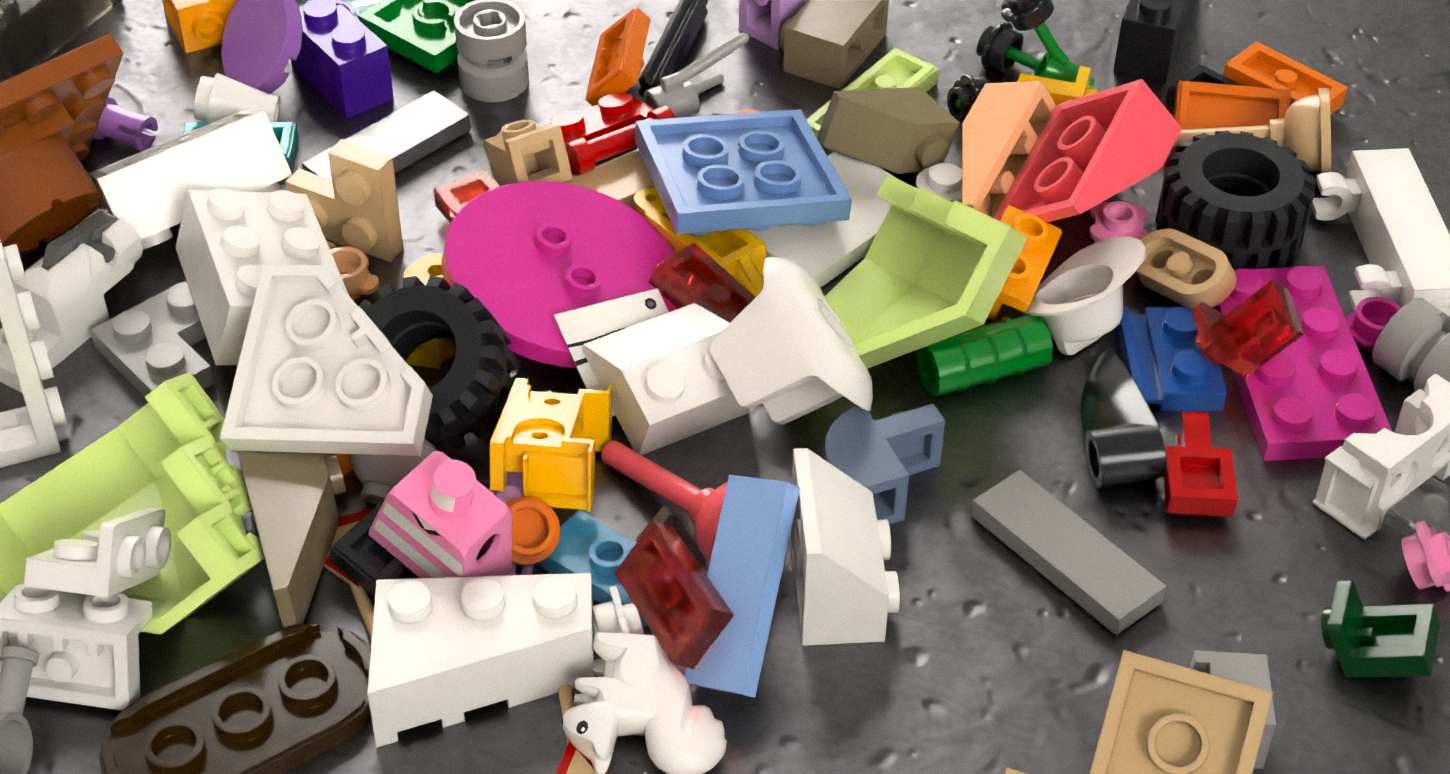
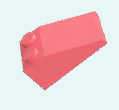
[993,79,1182,223]

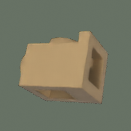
[484,120,573,186]

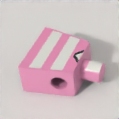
[368,451,513,578]

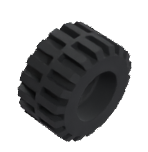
[1155,130,1315,270]
[359,275,516,451]

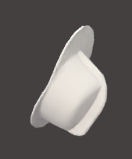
[1023,237,1146,355]

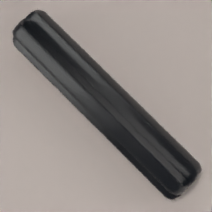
[638,0,708,97]

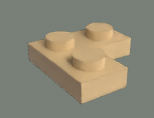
[285,139,403,262]

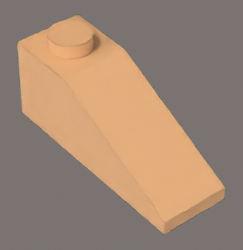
[962,81,1056,218]

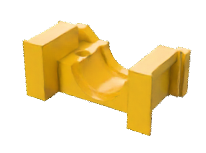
[490,378,613,512]

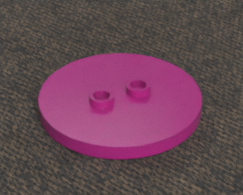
[441,181,685,368]

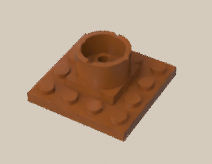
[0,33,124,257]

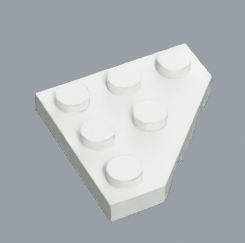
[220,264,433,456]

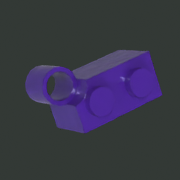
[291,0,394,119]

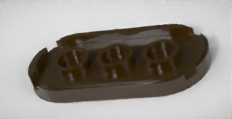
[99,624,371,774]

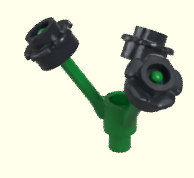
[947,0,1094,123]

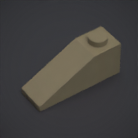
[237,451,346,629]

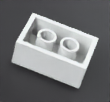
[176,188,350,365]

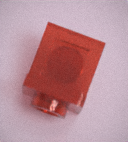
[1192,279,1304,378]

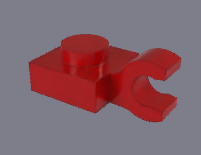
[1163,411,1238,516]

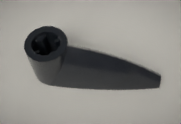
[1081,348,1166,488]

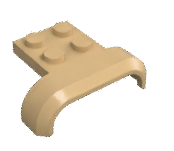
[1005,650,1273,774]

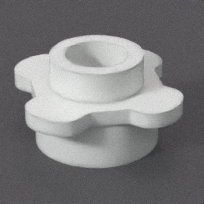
[592,585,644,635]

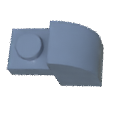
[824,403,945,524]

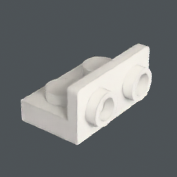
[24,507,171,597]
[0,584,153,711]

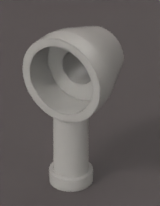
[0,646,40,774]

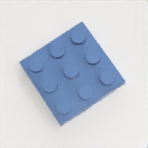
[635,109,852,235]

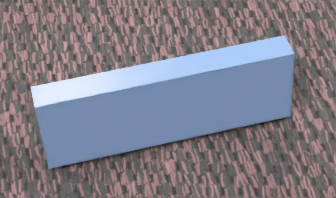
[685,475,800,698]

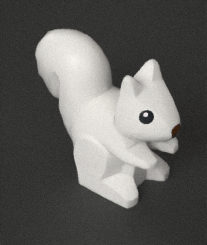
[562,633,727,774]

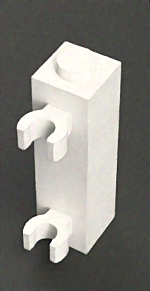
[1311,148,1450,317]

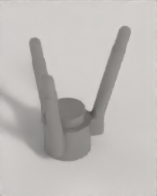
[643,33,783,118]

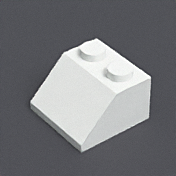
[582,303,751,455]
[789,448,900,646]

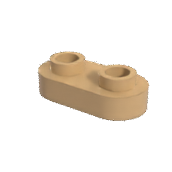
[1135,229,1237,310]

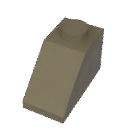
[779,0,889,90]
[817,87,960,174]

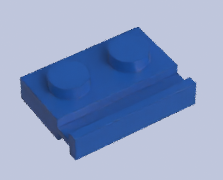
[1116,306,1227,411]

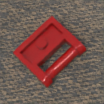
[543,93,676,176]

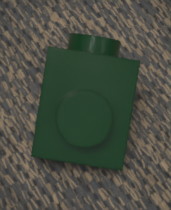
[1321,580,1440,678]

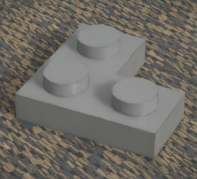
[90,280,214,397]

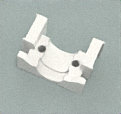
[1312,374,1450,540]

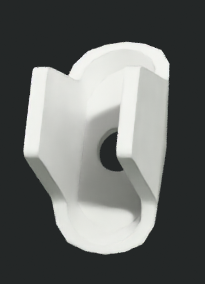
[709,256,873,425]

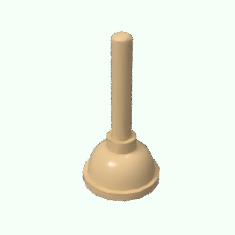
[1170,87,1331,174]

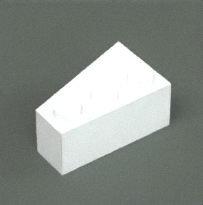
[367,573,594,748]

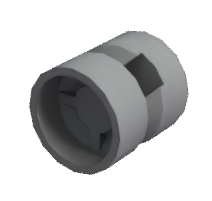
[454,0,529,103]
[1372,298,1450,392]

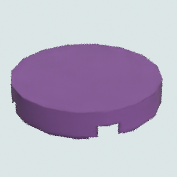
[221,0,303,94]

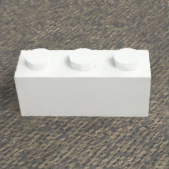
[88,109,292,249]

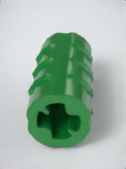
[916,314,1053,397]

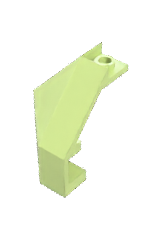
[825,174,1028,369]
[0,372,265,635]

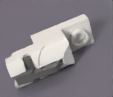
[0,209,143,393]

